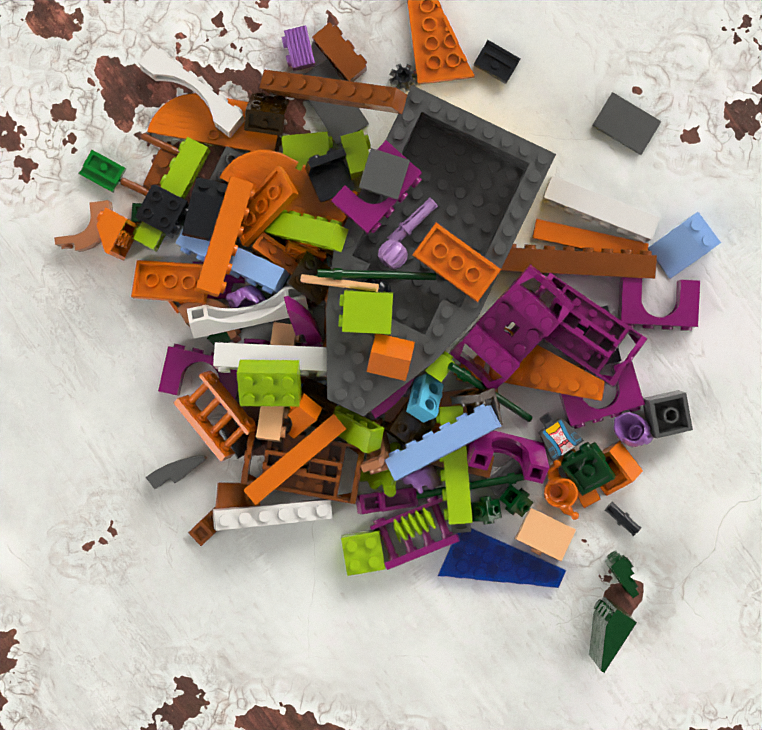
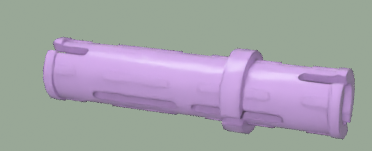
[387,197,438,242]

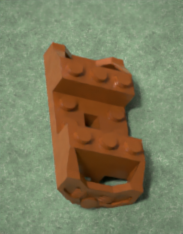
[241,426,365,504]

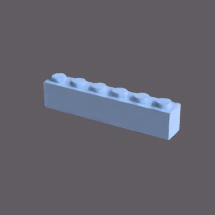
[176,229,290,294]
[385,404,502,481]

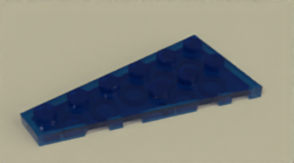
[437,528,566,588]

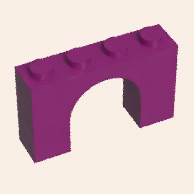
[331,140,422,235]
[618,277,700,331]
[158,343,239,406]
[559,361,645,429]
[466,431,549,484]

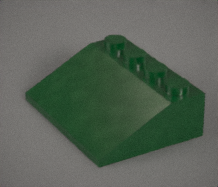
[589,597,637,673]

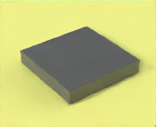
[359,148,410,200]

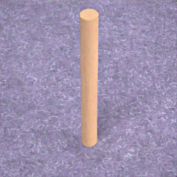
[300,274,379,292]

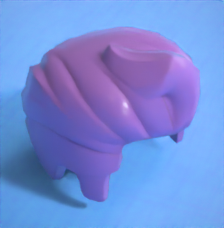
[226,285,266,308]
[614,412,653,447]
[402,465,442,494]

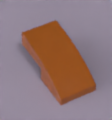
[188,507,217,546]

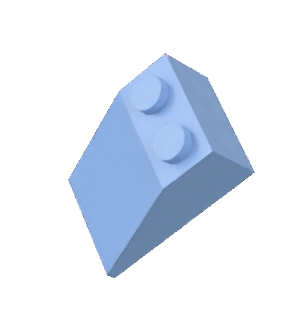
[648,212,721,279]

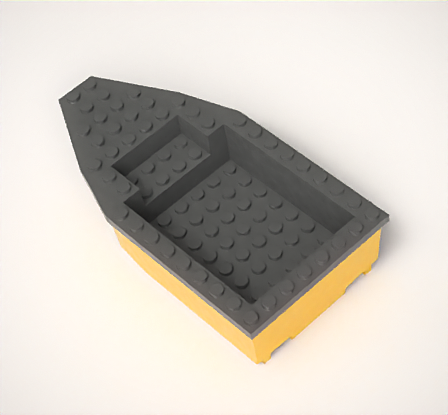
[326,85,556,416]

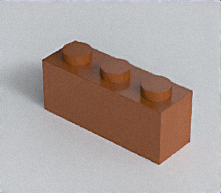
[312,22,367,82]

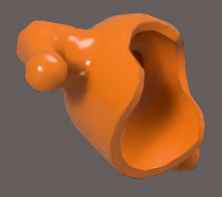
[544,460,579,520]

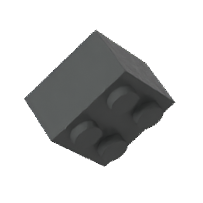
[643,390,693,438]

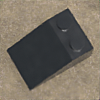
[182,177,228,241]

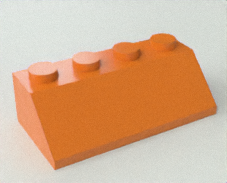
[96,208,137,261]

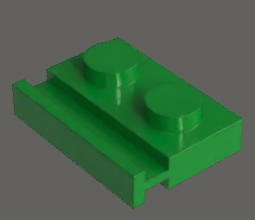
[78,149,126,193]

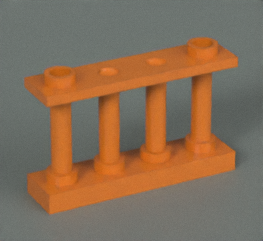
[173,370,257,462]

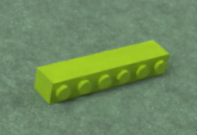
[133,137,211,252]
[263,210,349,252]
[436,406,473,525]

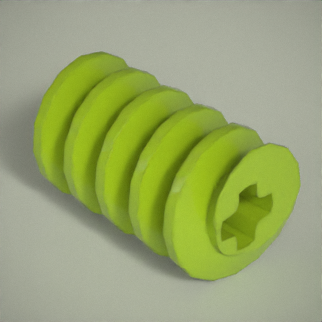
[393,507,436,543]

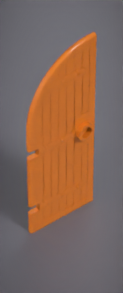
[147,93,278,152]
[219,150,358,224]

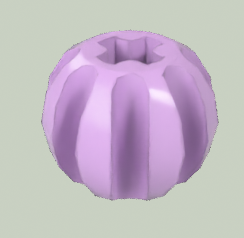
[378,240,408,269]

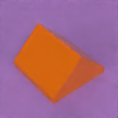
[367,334,415,381]

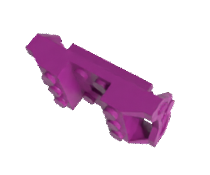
[449,264,575,390]
[535,273,647,388]

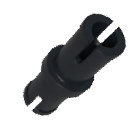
[604,501,642,536]

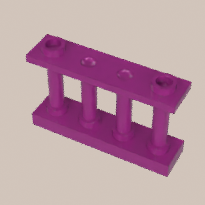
[370,496,460,570]

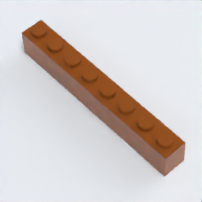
[259,69,407,114]
[501,244,657,279]

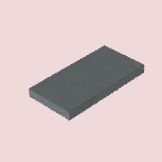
[303,59,369,145]

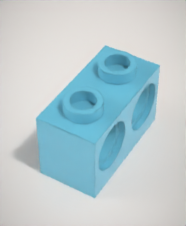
[406,373,444,423]

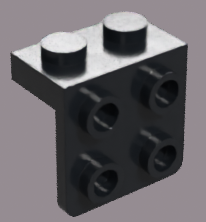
[305,148,355,202]
[136,184,189,239]

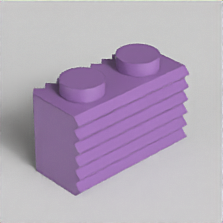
[281,25,315,71]

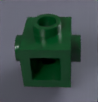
[499,485,534,517]
[471,496,502,525]

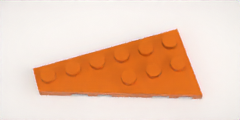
[407,0,475,85]
[489,327,606,401]

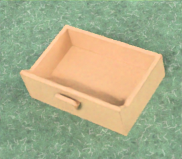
[514,508,576,561]

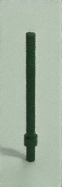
[317,268,436,280]
[448,362,532,422]
[416,472,524,499]

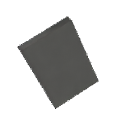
[592,92,662,155]

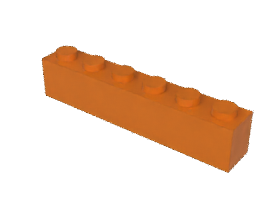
[195,176,255,297]

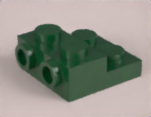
[561,442,616,496]
[604,550,639,598]

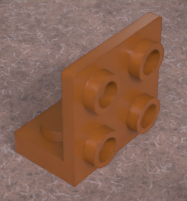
[215,482,261,509]

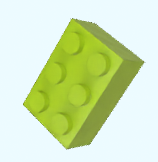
[237,360,302,407]

